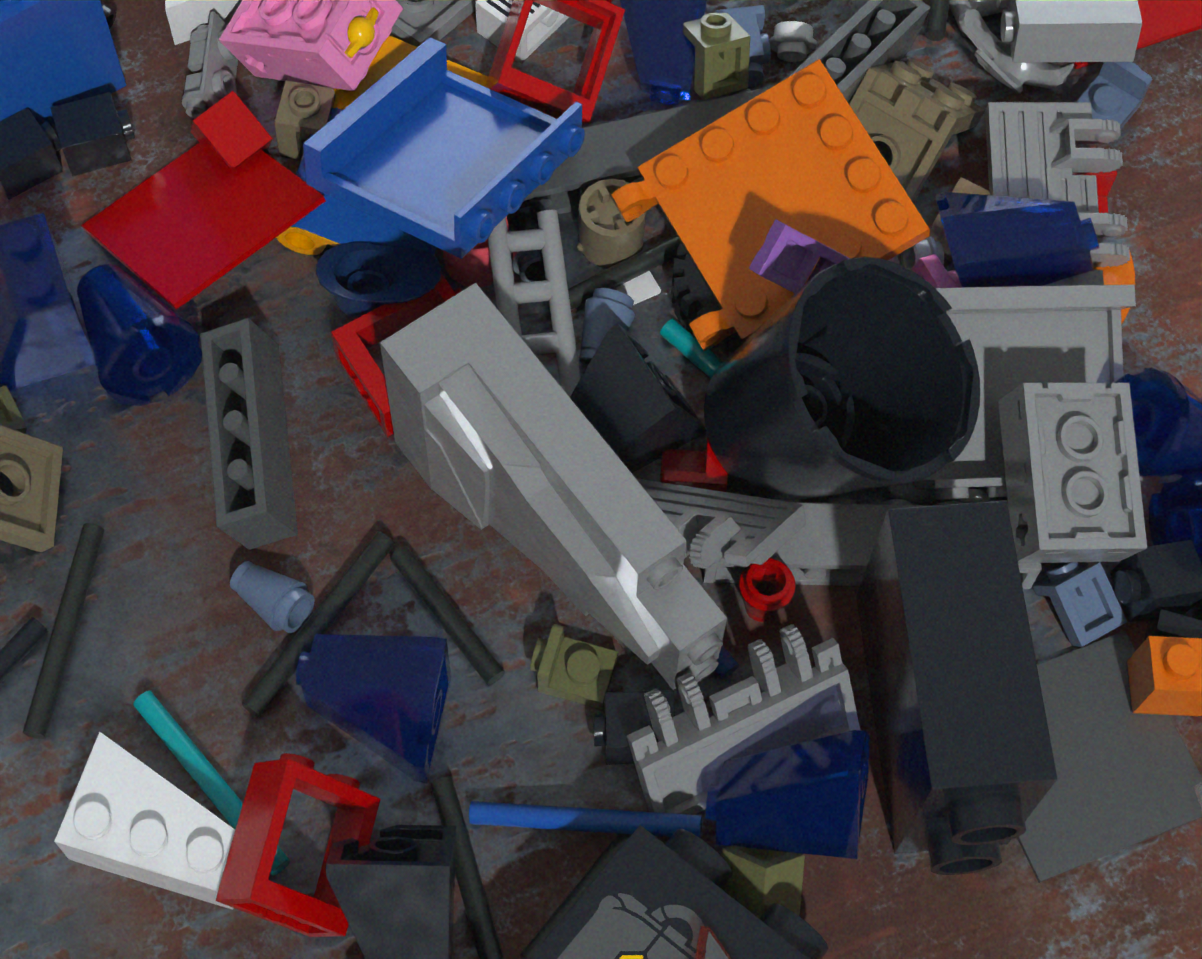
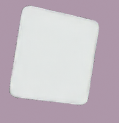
[614,271,661,305]

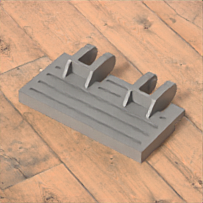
[985,102,1130,287]
[636,478,806,569]
[627,624,861,815]

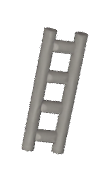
[488,210,581,397]

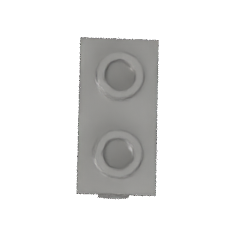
[182,11,238,118]

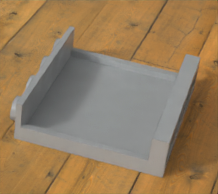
[916,284,1143,499]

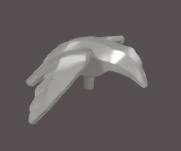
[958,8,1074,94]

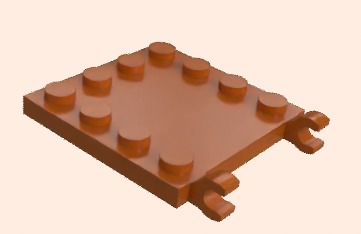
[611,59,930,351]

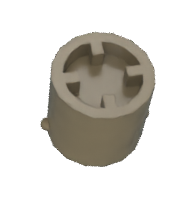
[576,179,646,268]

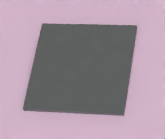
[1017,631,1202,883]

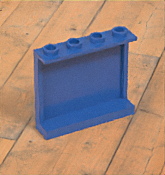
[0,0,126,127]
[303,37,585,259]

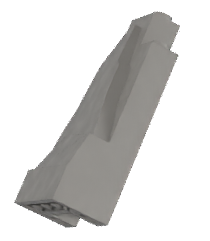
[380,283,727,690]

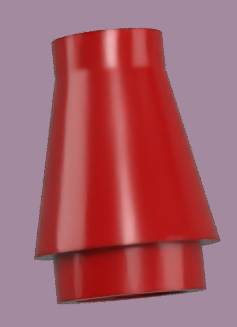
[739,558,796,622]

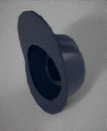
[316,242,442,319]

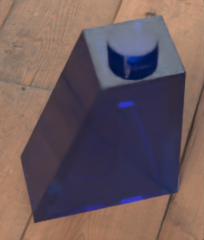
[620,0,712,105]
[935,192,1099,288]
[296,634,451,784]
[706,730,870,859]

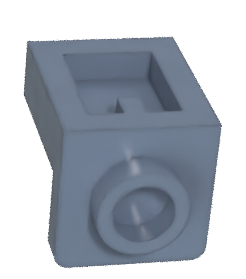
[1076,62,1152,144]
[1032,562,1127,647]

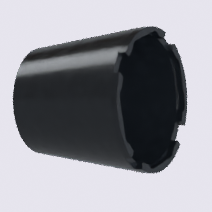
[704,257,980,500]

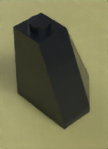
[570,324,706,473]
[326,825,456,959]

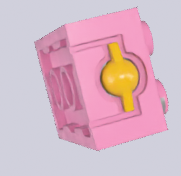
[219,0,403,91]

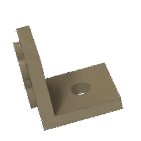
[849,58,986,203]
[0,425,63,553]

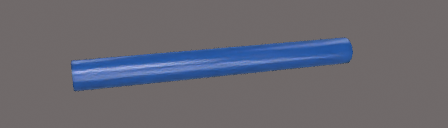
[469,801,702,839]

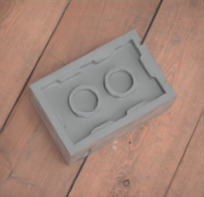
[998,383,1147,563]

